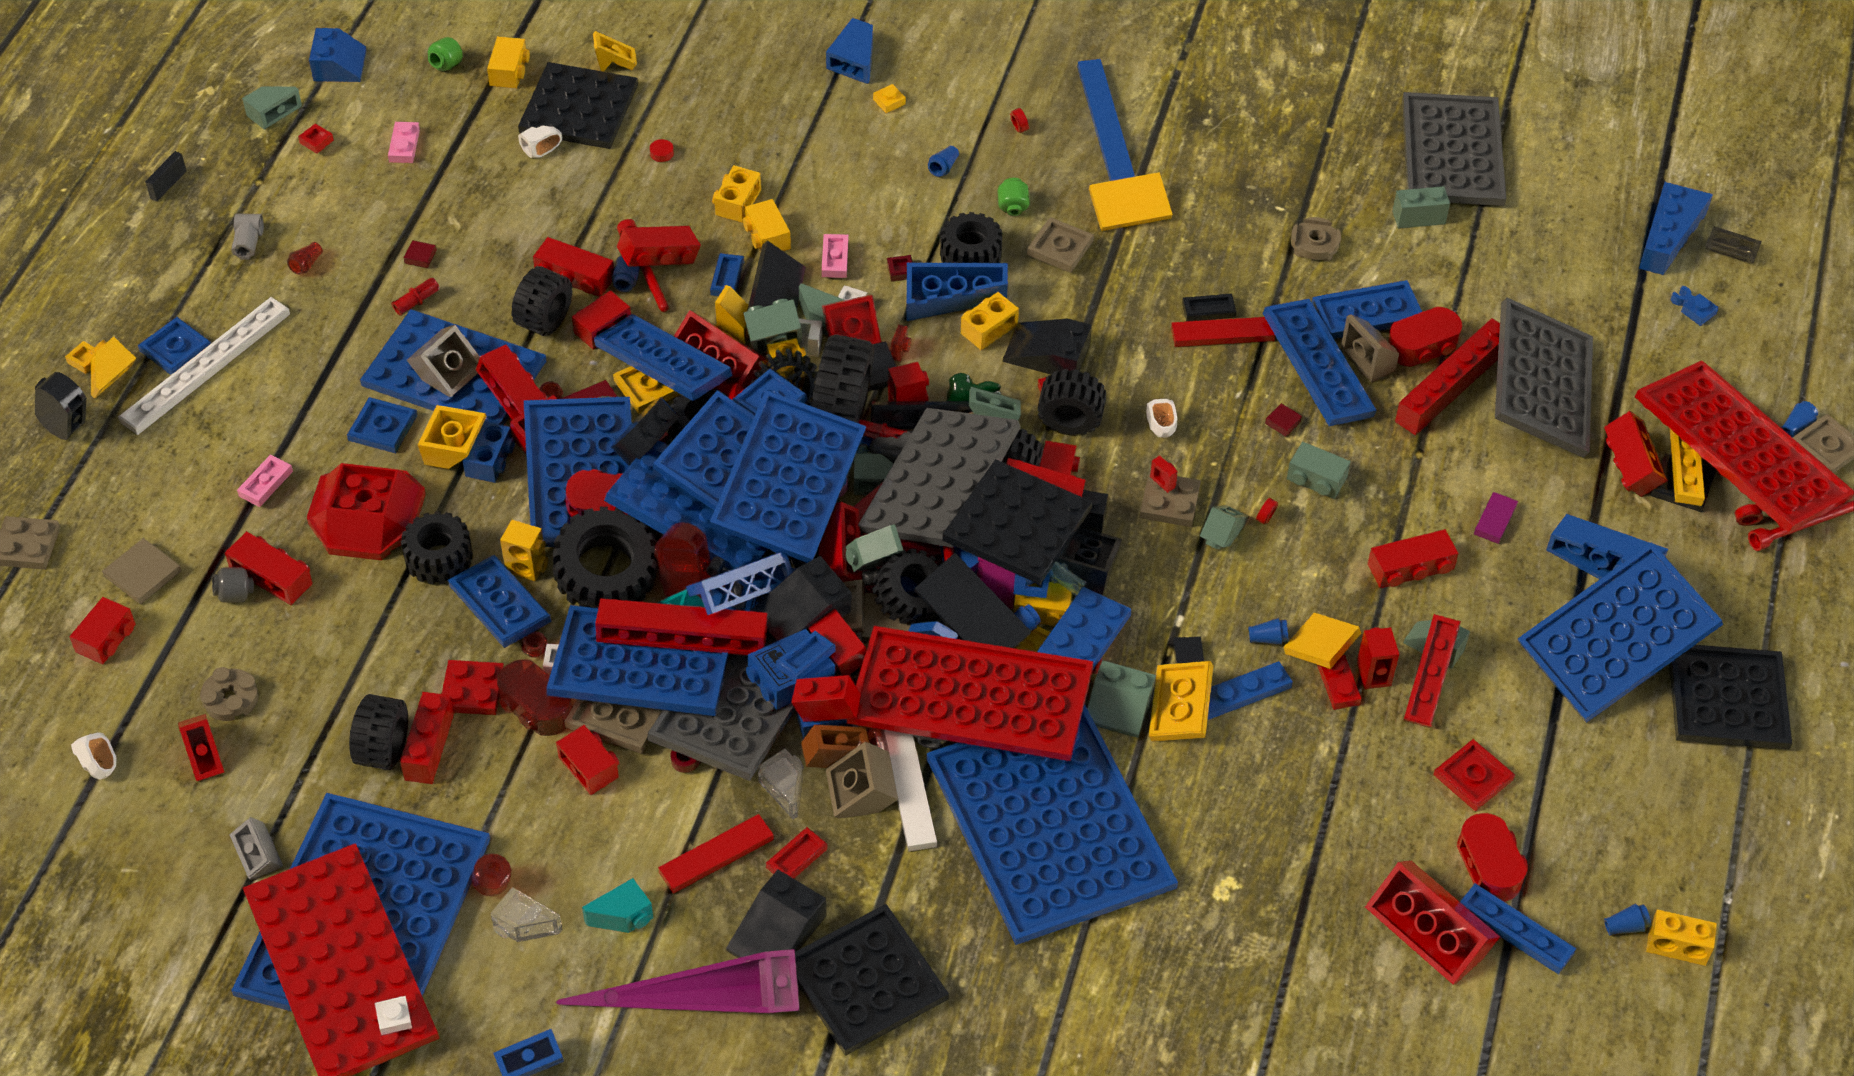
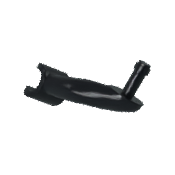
[706,556,748,611]

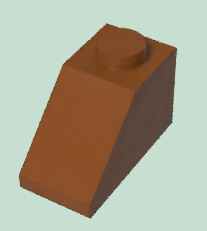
[801,725,869,768]

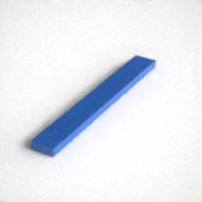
[1077,59,1135,181]

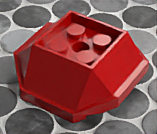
[306,463,426,561]

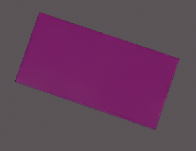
[1474,492,1518,544]

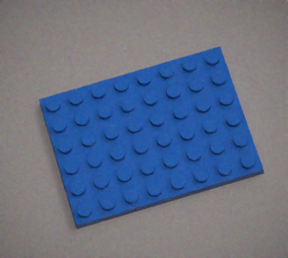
[927,704,1178,945]
[231,793,490,1011]

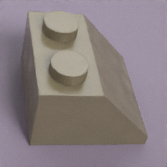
[1340,314,1399,383]
[407,325,480,397]
[826,742,898,819]

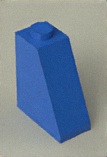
[826,18,873,84]

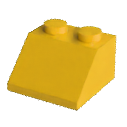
[418,405,487,469]

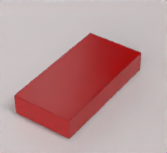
[766,827,828,879]

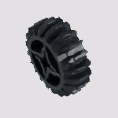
[751,349,818,406]

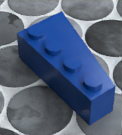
[1639,182,1713,275]
[906,263,1008,321]
[1546,514,1668,579]

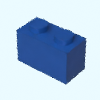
[493,1029,564,1076]

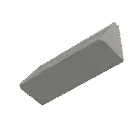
[229,817,283,880]

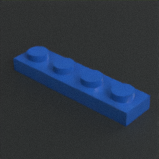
[1208,661,1293,720]
[1460,883,1576,975]

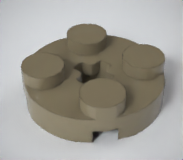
[1291,217,1341,261]
[200,667,259,721]

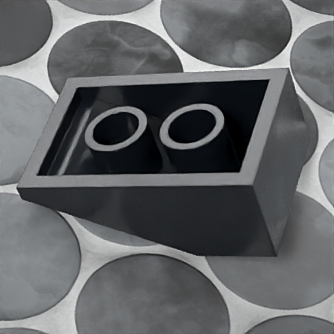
[1003,318,1092,375]
[1050,527,1122,596]
[751,556,852,642]
[726,869,827,958]

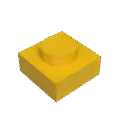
[873,84,906,113]
[65,341,95,374]

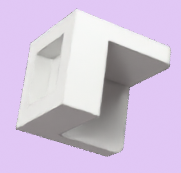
[799,319,823,357]

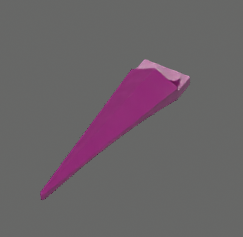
[556,949,799,1013]

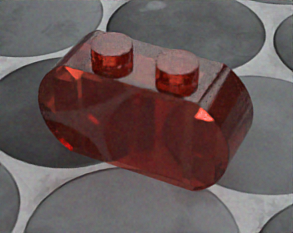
[654,522,711,599]
[497,659,573,736]

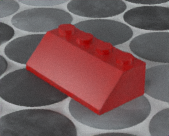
[674,310,768,398]
[1365,860,1500,985]

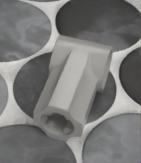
[232,213,264,260]

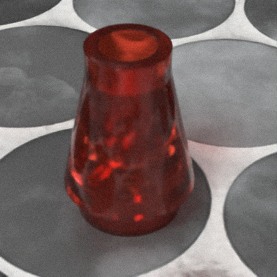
[287,242,323,275]

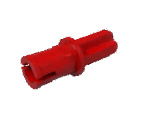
[391,277,440,316]
[858,420,907,439]

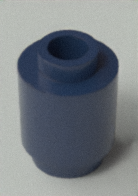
[612,255,640,292]

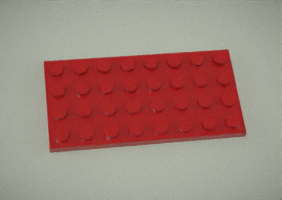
[1635,360,1854,533]
[847,626,1093,761]
[243,843,440,1076]

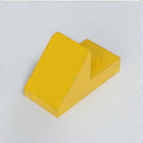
[593,31,637,72]

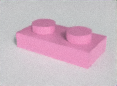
[388,122,420,163]
[822,234,848,278]
[237,455,293,507]

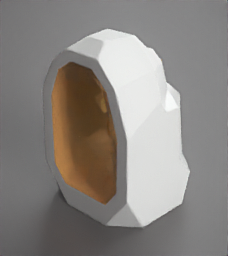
[518,125,562,158]
[1146,399,1177,438]
[71,733,116,780]

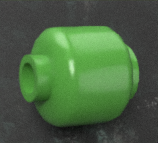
[428,37,463,71]
[997,178,1030,216]

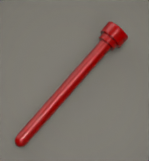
[617,219,669,312]
[1748,500,1854,551]

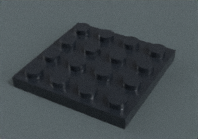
[518,62,638,149]
[942,459,1092,585]
[1669,645,1792,750]
[795,904,949,1056]

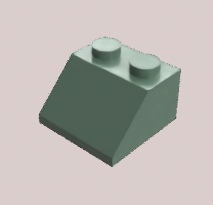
[744,299,803,354]
[1087,660,1156,738]

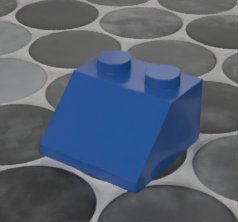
[309,28,367,82]

